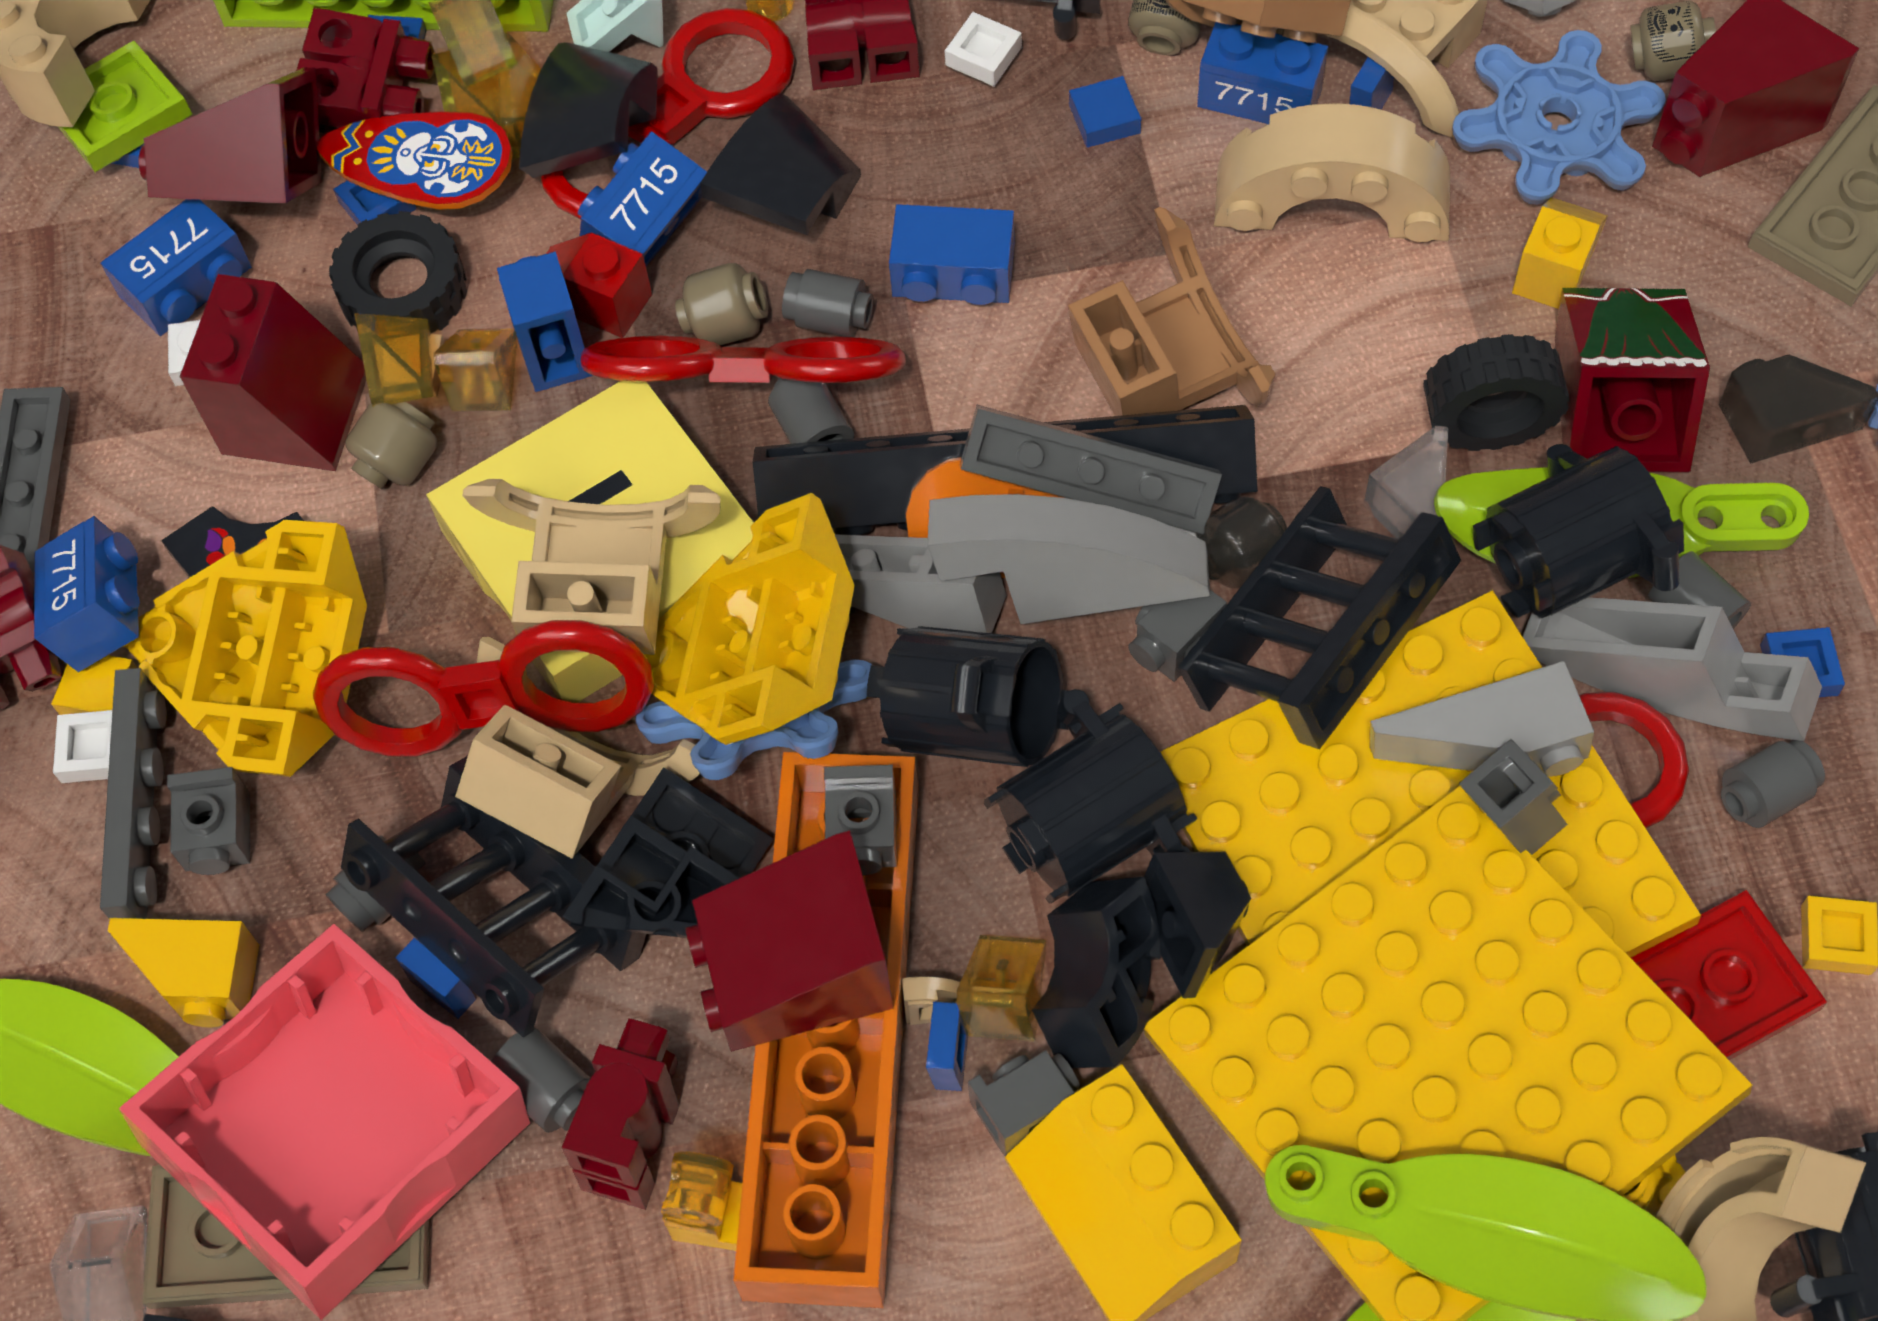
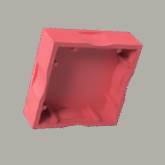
[119,924,530,1320]

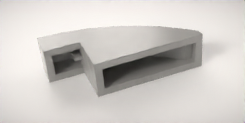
[927,494,1210,624]
[1523,597,1822,741]

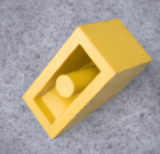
[1512,197,1608,309]
[107,918,259,1028]

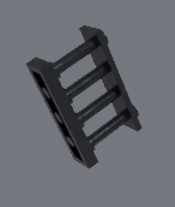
[1177,486,1462,750]
[341,756,646,1038]

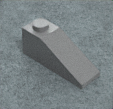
[835,535,1006,633]
[1370,661,1594,776]

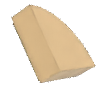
[902,977,973,1025]

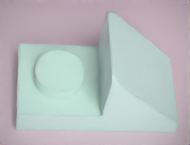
[566,0,663,52]

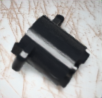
[1473,444,1684,618]
[867,626,1069,768]
[984,689,1197,904]
[1770,1132,1878,1321]

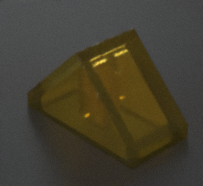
[429,0,519,87]
[433,328,518,411]
[957,935,1046,1042]

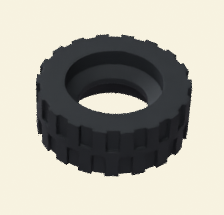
[329,211,467,343]
[1423,334,1570,451]

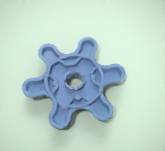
[1452,30,1666,205]
[636,660,872,780]

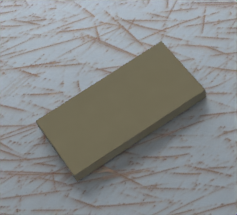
[1748,85,1878,307]
[142,1165,430,1309]

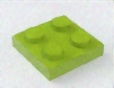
[57,40,193,172]

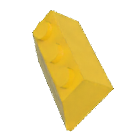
[1005,1064,1242,1321]

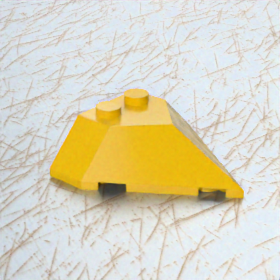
[613,493,855,745]
[123,520,367,777]

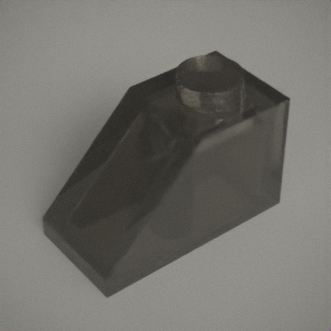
[1718,354,1878,464]

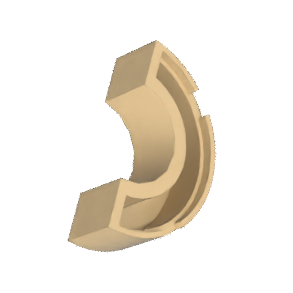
[0,0,150,127]
[1214,103,1450,242]
[1655,1137,1866,1321]

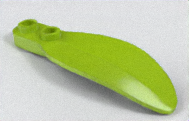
[1434,467,1809,578]
[0,979,179,1156]
[1265,1145,1706,1321]

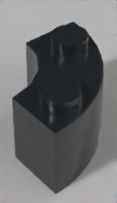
[1032,876,1161,1068]

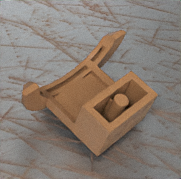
[1165,0,1351,43]
[1068,207,1276,416]

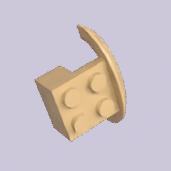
[1276,0,1488,137]
[462,479,720,655]
[455,637,700,858]

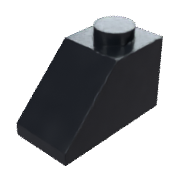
[1144,852,1251,998]

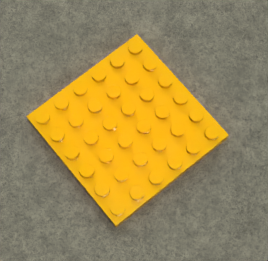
[1160,590,1701,958]
[1144,786,1752,1321]

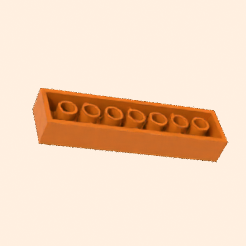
[733,752,919,1308]

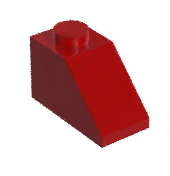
[546,232,652,338]

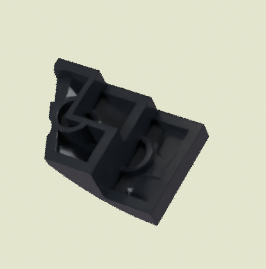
[519,42,658,178]
[700,93,861,235]
[561,767,773,938]

